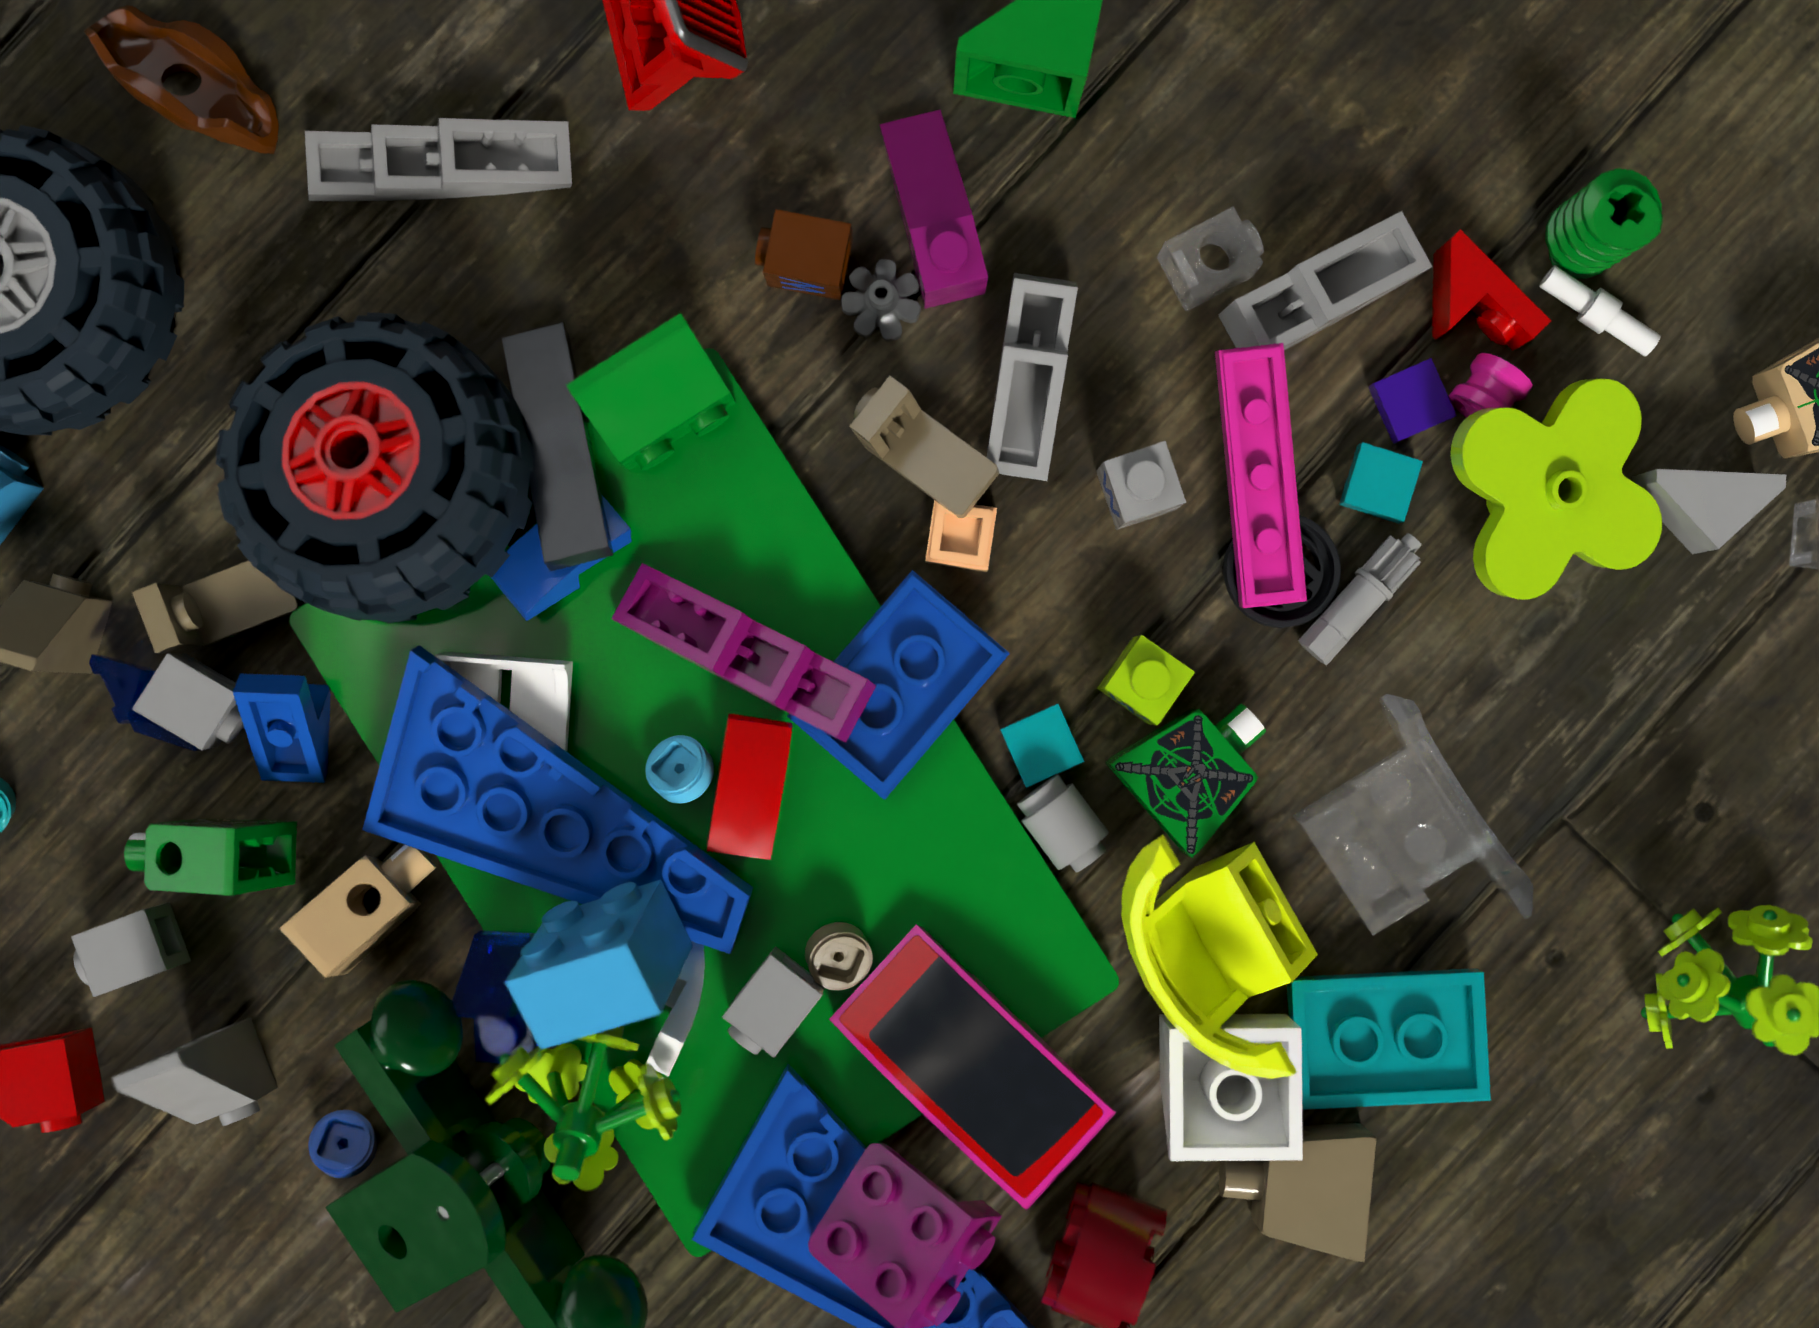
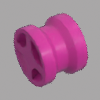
[1449,353,1533,418]

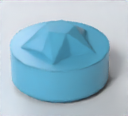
[645,735,714,803]

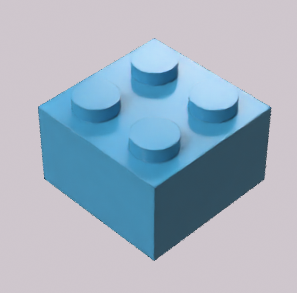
[505,880,693,1050]

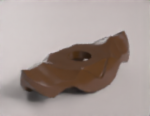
[84,5,279,154]

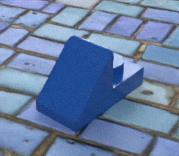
[233,674,331,783]

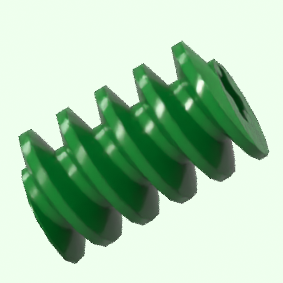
[1545,168,1663,279]

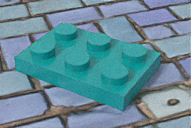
[1287,968,1491,1110]

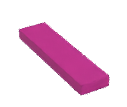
[1215,343,1307,608]

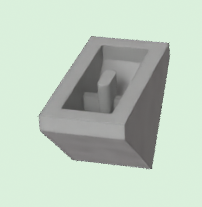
[1632,469,1786,554]

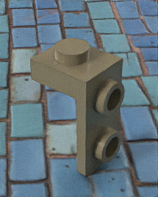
[849,375,999,518]

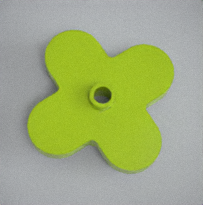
[1451,379,1662,600]

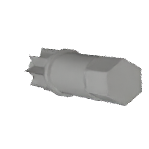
[1298,533,1422,666]

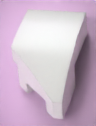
[646,941,705,1077]

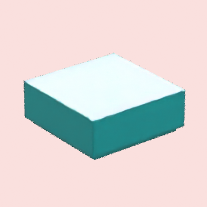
[1339,442,1423,524]
[999,704,1084,788]

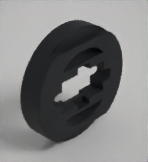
[1223,515,1341,628]

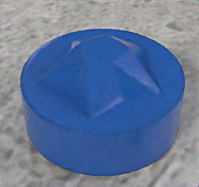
[308,1110,378,1178]

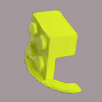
[1121,835,1318,1079]

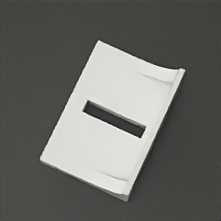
[435,652,573,751]

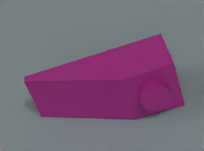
[880,109,988,309]

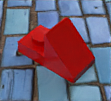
[1432,229,1551,351]

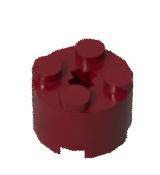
[1041,1181,1167,1328]

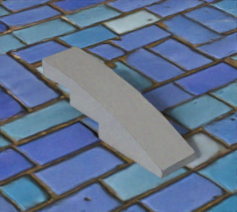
[305,118,572,201]

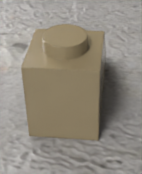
[0,573,113,674]

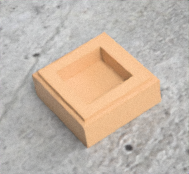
[925,500,997,572]

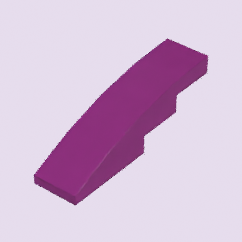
[611,563,876,743]

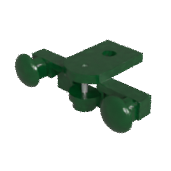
[325,980,648,1328]

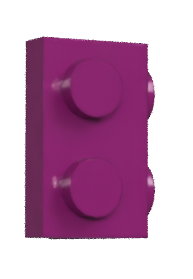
[808,1143,1002,1328]

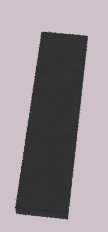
[502,322,614,572]

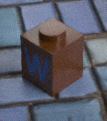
[755,209,853,300]

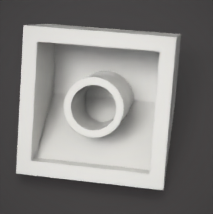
[1159,1014,1303,1161]

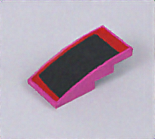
[829,924,1117,1209]

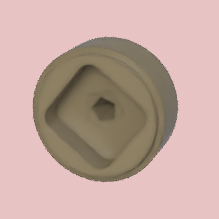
[805,922,872,991]

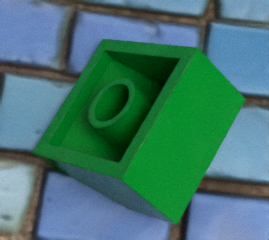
[953,0,1103,118]
[566,313,736,471]

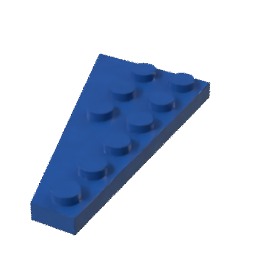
[362,645,753,954]
[692,1064,1035,1328]

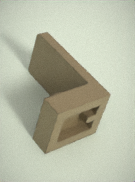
[132,560,301,654]

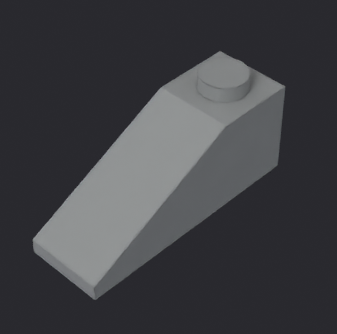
[112,1017,278,1126]

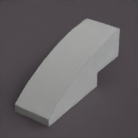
[1218,211,1433,350]
[986,273,1078,481]

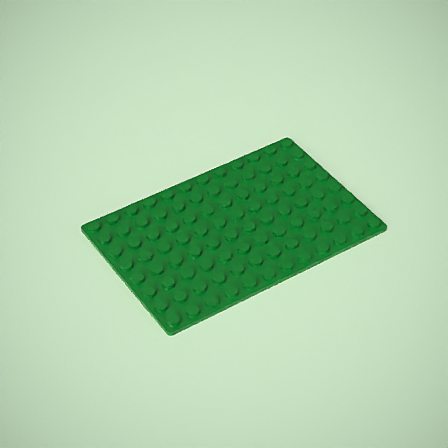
[289,348,1119,1257]

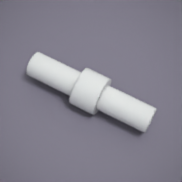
[1539,265,1661,357]

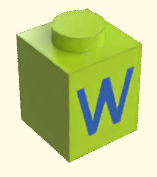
[1097,635,1195,725]

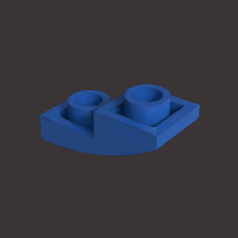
[491,494,632,621]

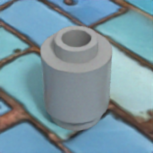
[1017,774,1109,872]

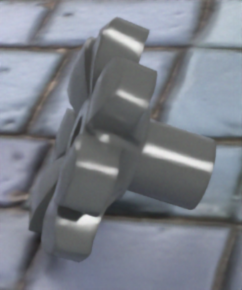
[841,259,921,342]

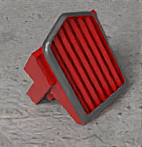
[602,0,748,111]

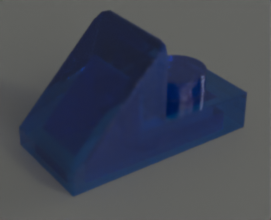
[452,930,538,1063]

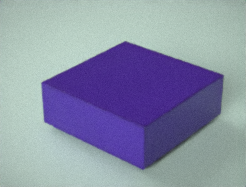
[1368,358,1457,444]

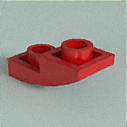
[706,713,792,860]

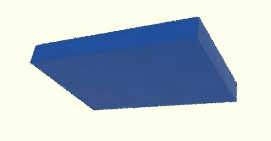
[787,570,1010,800]

